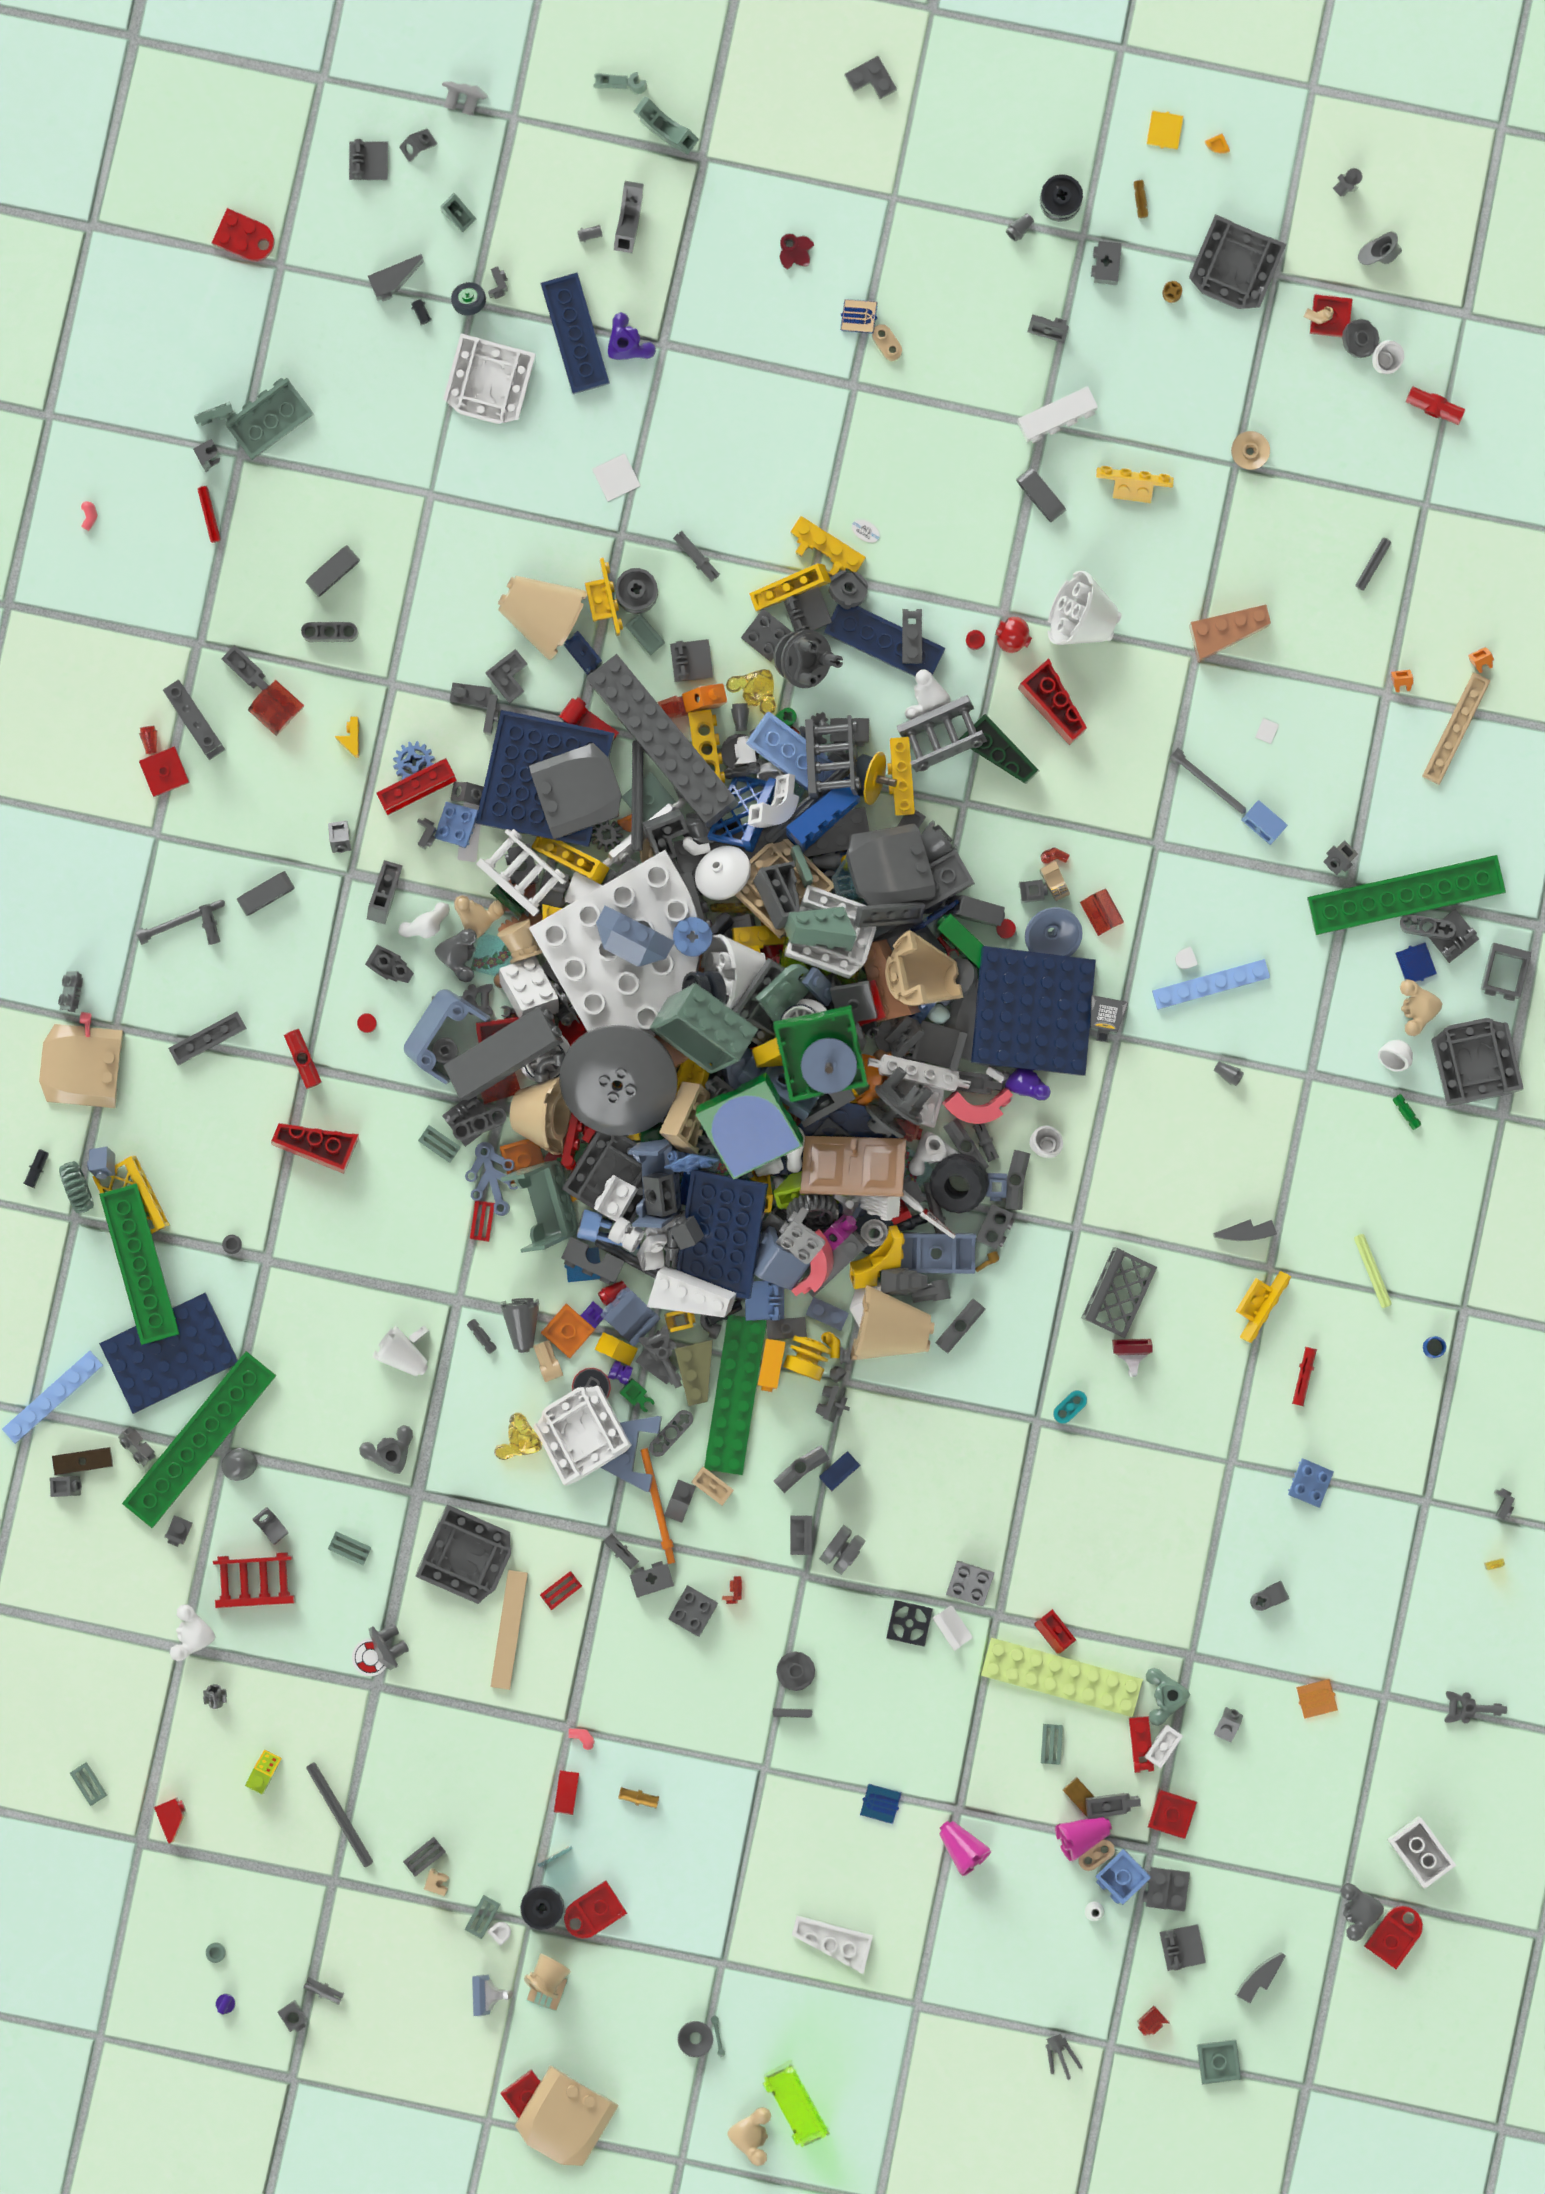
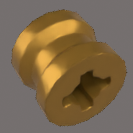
[1162,281,1183,303]

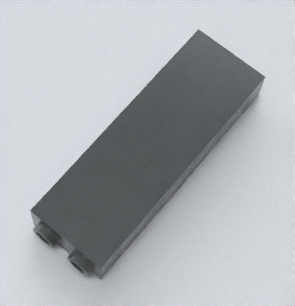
[443,1006,563,1101]

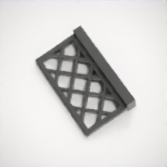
[1081,1247,1157,1338]

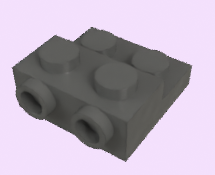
[1143,1867,1190,1912]

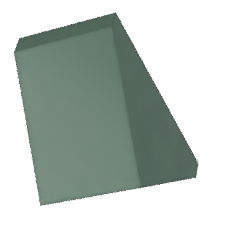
[440,193,476,232]

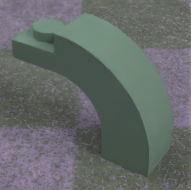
[633,96,699,155]

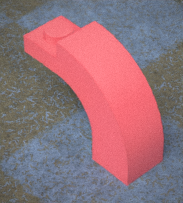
[942,1087,1013,1124]
[791,1229,833,1296]

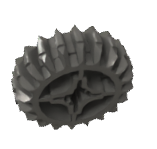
[786,1194,839,1231]

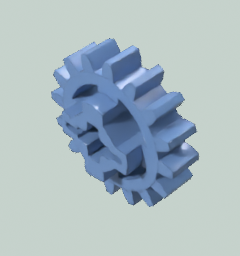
[393,741,435,779]

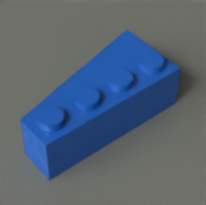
[786,787,860,853]

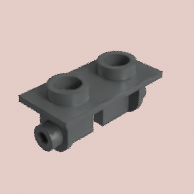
[118,1427,156,1467]

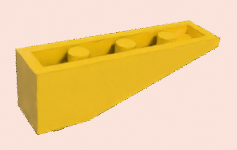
[749,563,831,611]
[531,837,610,884]

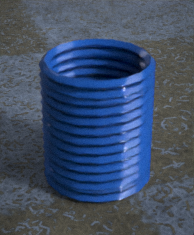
[1422,1336,1447,1358]

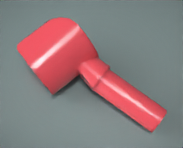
[79,1012,91,1037]

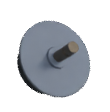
[801,1038,857,1093]

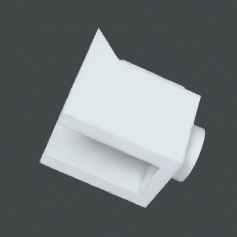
[734,736,756,766]

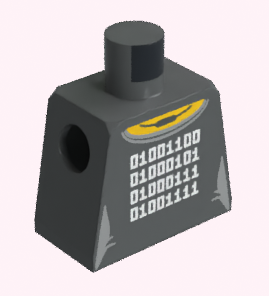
[1090,995,1128,1043]

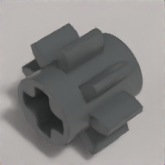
[203,1684,227,1709]

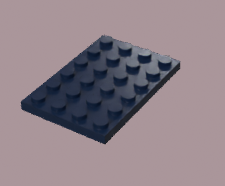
[676,1169,768,1299]
[99,1292,238,1414]

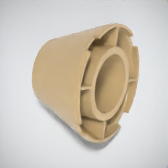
[510,1076,572,1154]

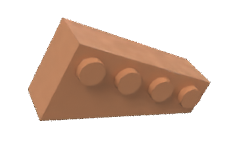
[1189,604,1271,663]
[864,939,920,1022]

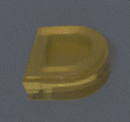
[1484,1558,1505,1570]

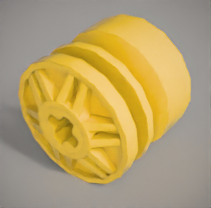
[782,1336,832,1381]

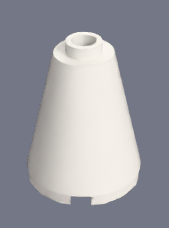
[372,1326,428,1377]

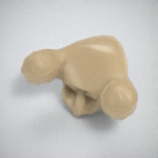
[454,895,505,939]
[1400,979,1443,1036]
[727,2107,771,2166]

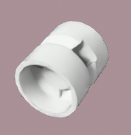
[608,1217,645,1252]

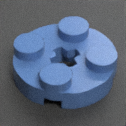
[673,917,712,957]

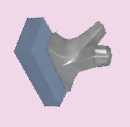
[832,1195,862,1219]
[472,1975,513,2016]

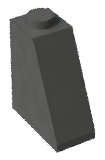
[943,895,1005,926]

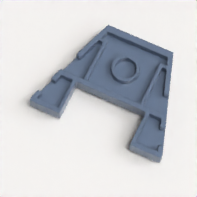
[600,1416,662,1492]

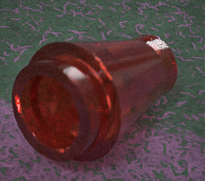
[139,725,158,754]

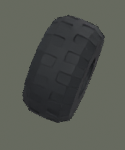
[929,1153,989,1213]

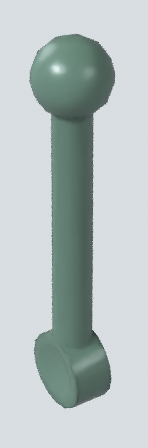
[711,2016,725,2057]

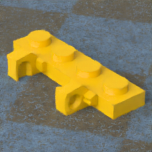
[790,516,866,577]
[732,926,792,959]

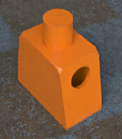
[682,683,727,713]

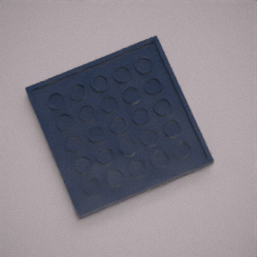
[476,710,615,847]
[971,946,1096,1076]

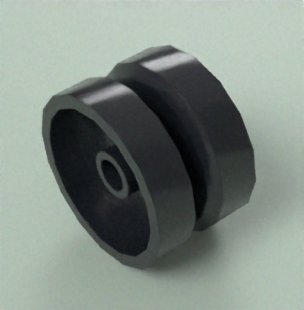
[1039,174,1083,222]
[682,971,727,1004]
[520,1885,564,1930]

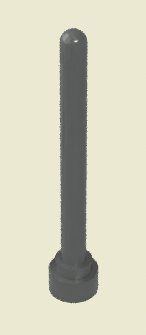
[1168,748,1246,814]
[136,900,225,945]

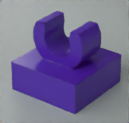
[580,1301,604,1328]

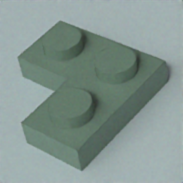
[194,402,233,426]

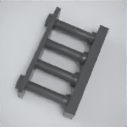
[163,679,226,761]
[896,695,987,772]
[805,715,861,800]

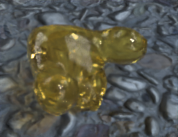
[725,669,776,715]
[494,1412,542,1460]

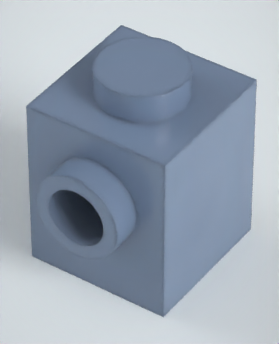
[87,1146,115,1179]

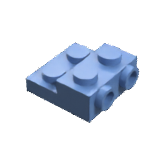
[1095,1849,1151,1905]

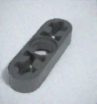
[1400,914,1456,940]
[649,1410,693,1457]

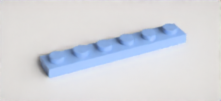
[1152,959,1270,1010]
[2,1351,103,1444]

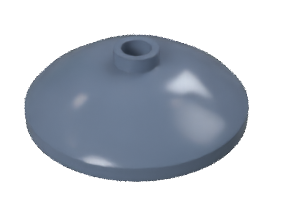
[1024,907,1083,956]

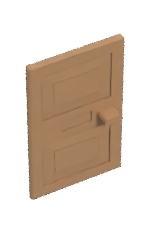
[800,1136,907,1197]

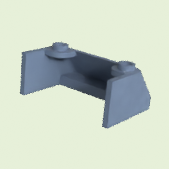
[403,989,491,1084]
[628,1139,681,1228]

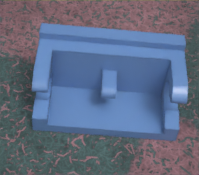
[1241,800,1288,845]

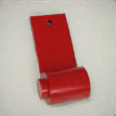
[558,697,619,741]

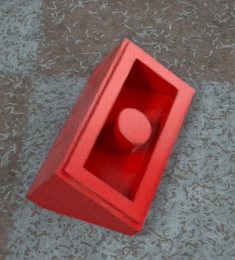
[1034,1609,1076,1654]

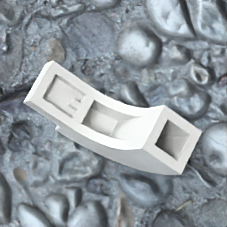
[748,774,799,828]

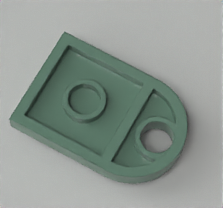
[755,964,809,1021]

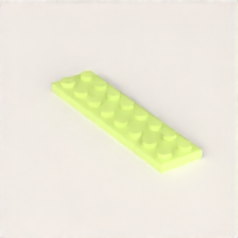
[981,1637,1143,1717]

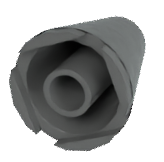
[921,820,958,864]
[500,1298,539,1353]

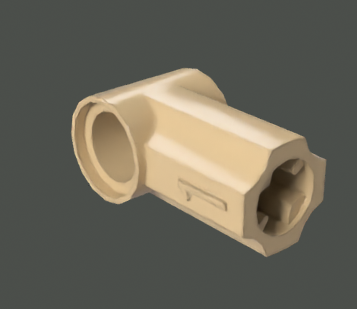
[533,1340,563,1382]

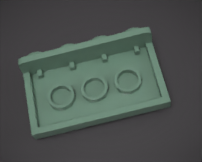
[225,378,314,460]

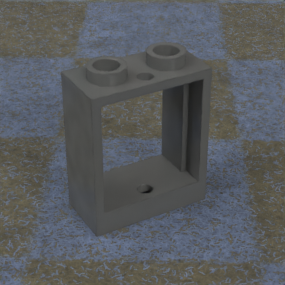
[1480,943,1532,1001]

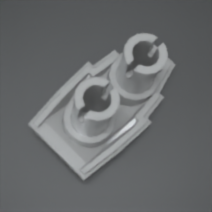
[441,81,488,116]

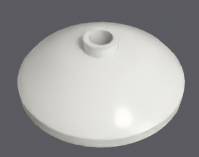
[695,846,751,900]

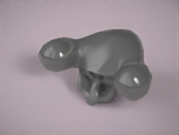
[435,929,477,982]
[359,1425,413,1474]
[1340,1883,1384,1941]

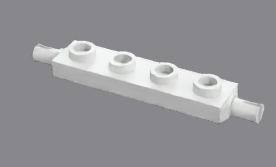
[602,798,686,867]
[867,1054,970,1092]

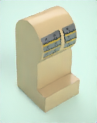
[1039,861,1070,901]

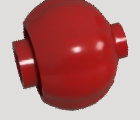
[995,617,1032,653]

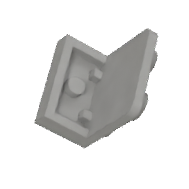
[776,1207,825,1264]

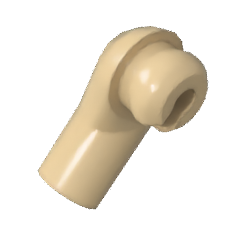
[1304,307,1333,324]

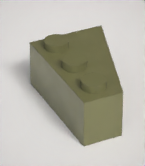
[675,1340,713,1406]

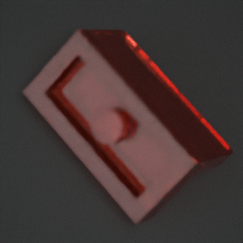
[1080,889,1124,936]

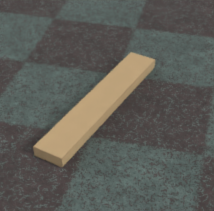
[1422,672,1491,785]
[490,1570,528,1690]

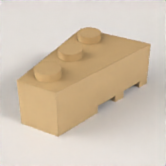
[659,1082,711,1154]

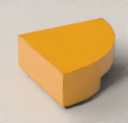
[1204,133,1230,154]

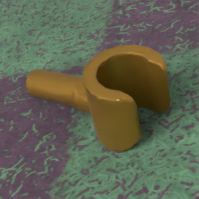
[975,1251,999,1272]

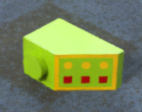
[245,1749,282,1794]

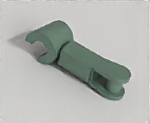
[593,72,647,94]

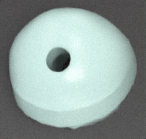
[927,1004,950,1025]

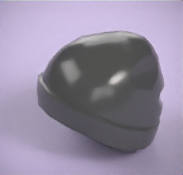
[221,1448,257,1481]

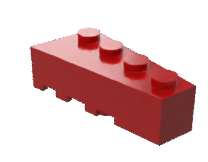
[1018,658,1087,745]

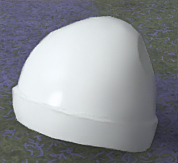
[1372,340,1405,375]
[1378,1040,1413,1072]
[1029,1126,1063,1158]

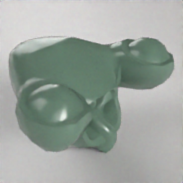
[1146,1668,1191,1726]

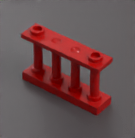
[376,758,457,816]
[213,1552,295,1608]

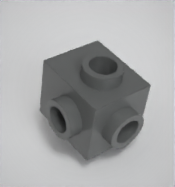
[1323,840,1358,875]

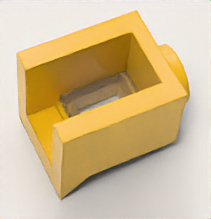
[664,1311,696,1333]

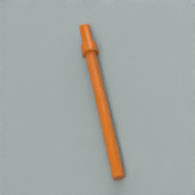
[640,1448,676,1564]

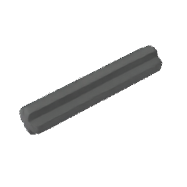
[1355,538,1391,591]

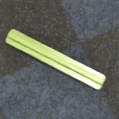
[1354,1234,1392,1308]

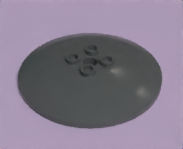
[560,1025,678,1136]

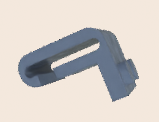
[754,1226,810,1290]
[601,1287,661,1347]

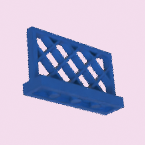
[707,776,776,852]

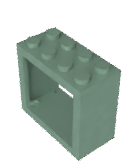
[649,983,758,1074]

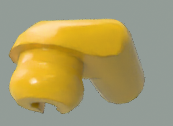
[821,1332,841,1358]

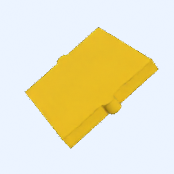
[1146,111,1183,150]

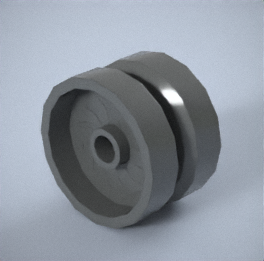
[615,568,658,614]
[819,1525,866,1575]

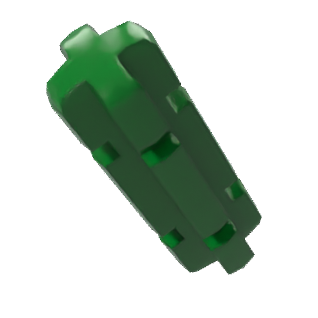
[1393,1094,1421,1130]

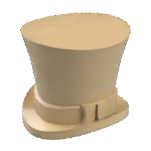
[497,919,543,964]
[524,1953,571,1998]

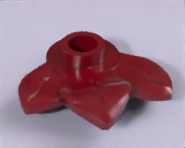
[779,234,814,270]

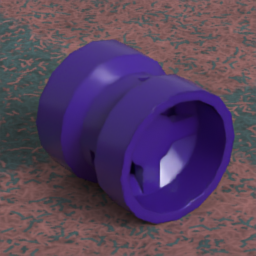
[607,1360,633,1385]

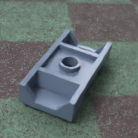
[737,1045,820,1121]
[900,1232,976,1274]

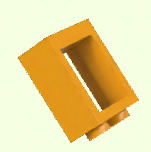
[758,1339,785,1392]

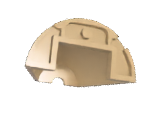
[498,576,587,660]
[885,930,963,1006]
[850,1286,935,1360]

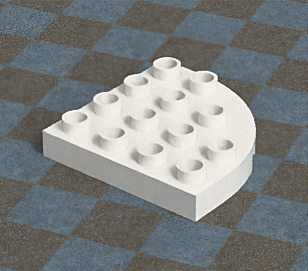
[529,850,700,1037]

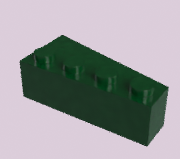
[959,714,1040,784]

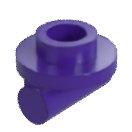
[216,1994,236,2015]

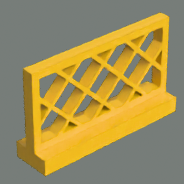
[92,1156,170,1234]

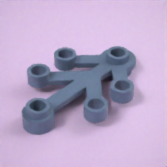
[465,1142,518,1216]

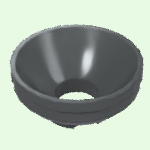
[677,2021,713,2057]

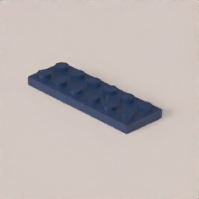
[540,272,610,395]
[824,604,946,677]

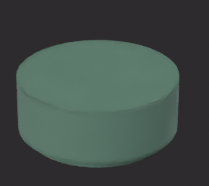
[205,1942,226,1963]

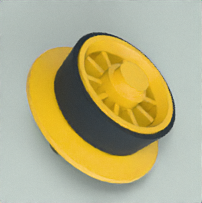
[856,752,897,805]

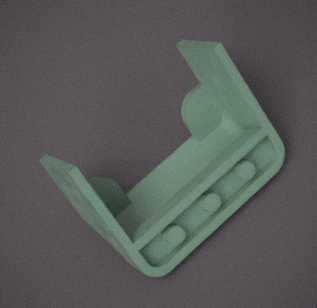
[501,1160,578,1253]

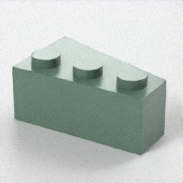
[784,906,857,951]

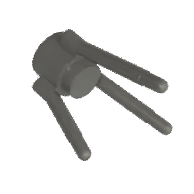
[1045,2034,1082,2080]

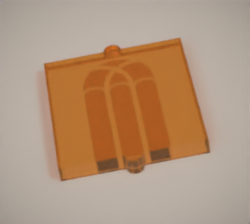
[1296,1679,1338,1719]

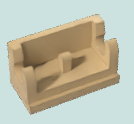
[424,1868,449,1896]

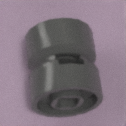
[432,1038,459,1065]

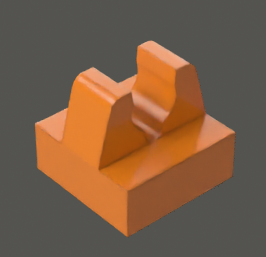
[1468,647,1494,673]
[1391,670,1414,693]

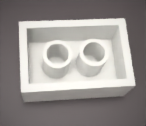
[499,956,559,1018]
[1387,1816,1456,1889]

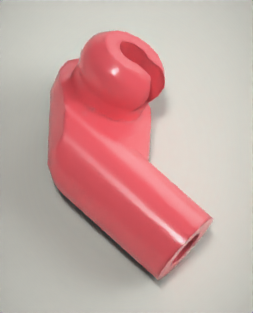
[81,501,98,531]

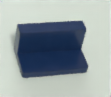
[819,1451,861,1492]

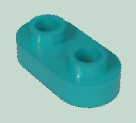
[1053,1390,1087,1424]

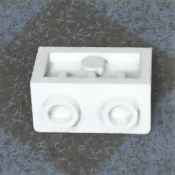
[906,1084,945,1128]
[594,1175,638,1221]

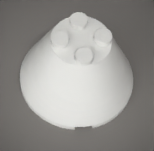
[1047,571,1122,645]
[701,934,766,1009]

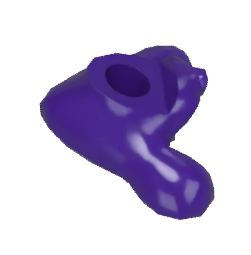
[608,312,656,360]
[1005,1068,1051,1100]

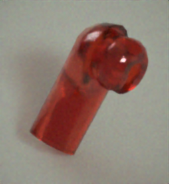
[1041,847,1070,864]

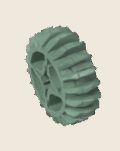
[59,1161,94,1214]

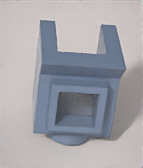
[986,1173,1007,1202]

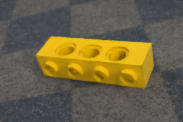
[688,709,725,783]

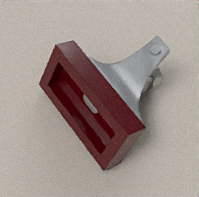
[1112,1339,1153,1377]

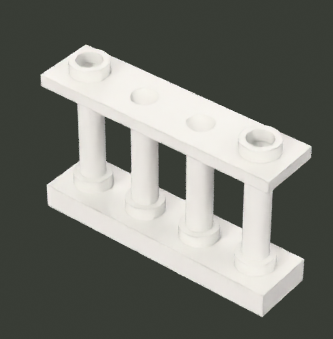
[476,829,567,917]

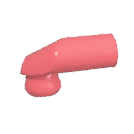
[568,1728,595,1750]

